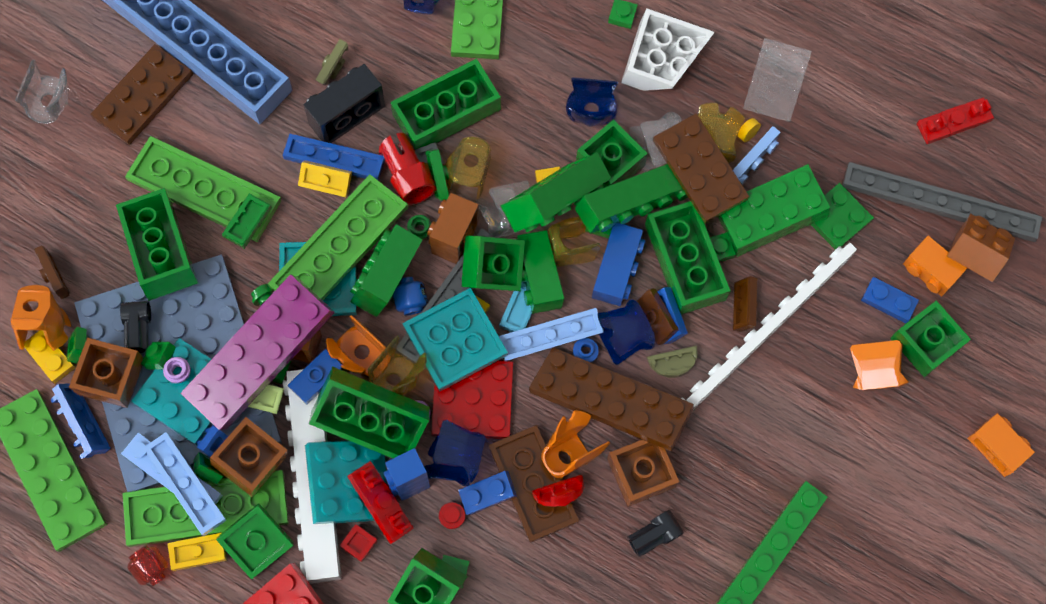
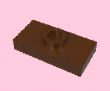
[34,245,70,299]
[733,276,758,332]
[634,288,679,345]

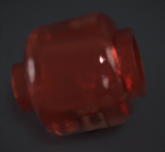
[127,545,169,587]

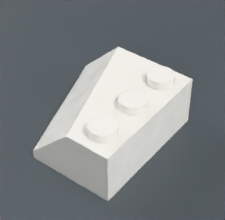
[621,8,714,91]

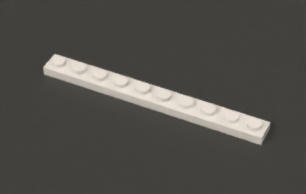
[681,243,857,410]

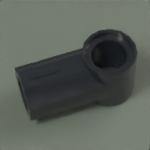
[120,300,152,353]
[627,510,684,557]

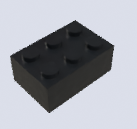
[303,63,386,143]

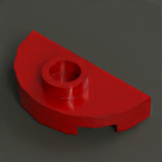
[532,475,585,507]

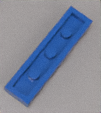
[282,134,385,181]

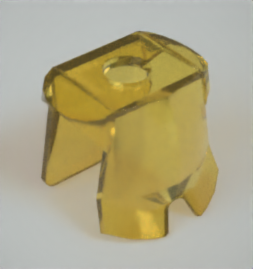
[698,103,745,163]
[445,137,491,200]
[547,216,601,267]
[368,335,427,396]

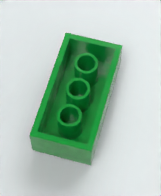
[390,58,501,150]
[500,152,611,232]
[718,164,831,257]
[116,188,198,301]
[645,201,730,314]
[309,366,430,458]

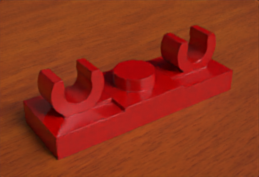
[917,97,994,144]
[347,461,414,544]

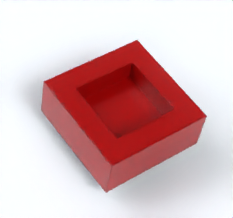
[339,524,378,563]

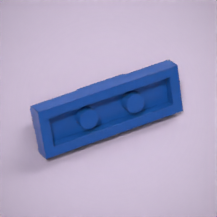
[51,383,111,459]

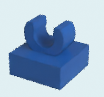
[196,425,228,457]

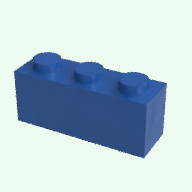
[592,223,645,307]
[383,448,430,501]

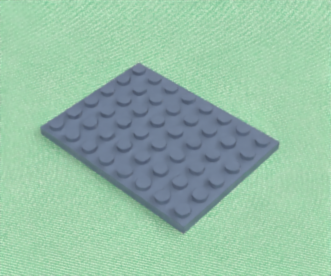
[74,254,282,492]

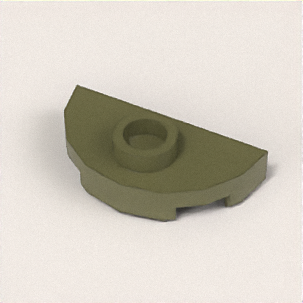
[316,39,348,85]
[647,346,698,378]

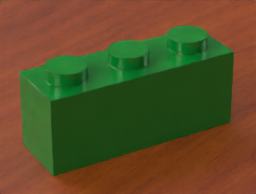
[517,230,564,314]

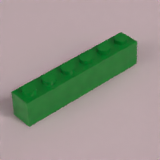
[575,164,688,234]
[716,481,828,604]

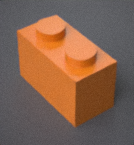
[903,236,967,297]
[967,413,1035,477]

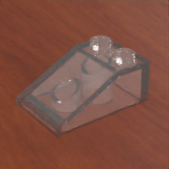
[743,38,812,122]

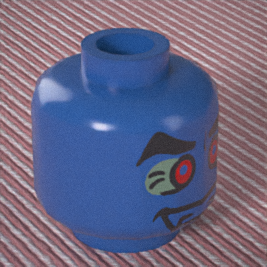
[393,277,428,316]

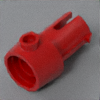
[379,133,436,205]

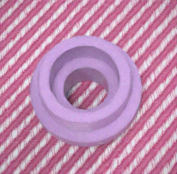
[163,357,191,383]

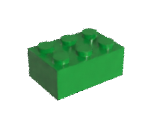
[350,224,423,317]

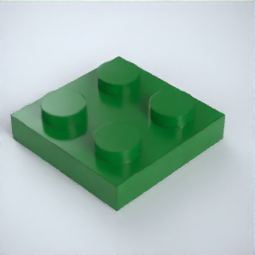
[811,183,874,250]
[216,503,294,580]

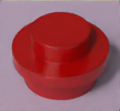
[439,502,465,529]

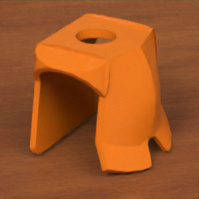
[11,285,71,351]
[326,315,387,377]
[850,340,909,391]
[541,410,610,478]

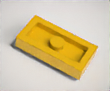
[298,160,352,197]
[24,330,76,384]
[168,533,227,571]

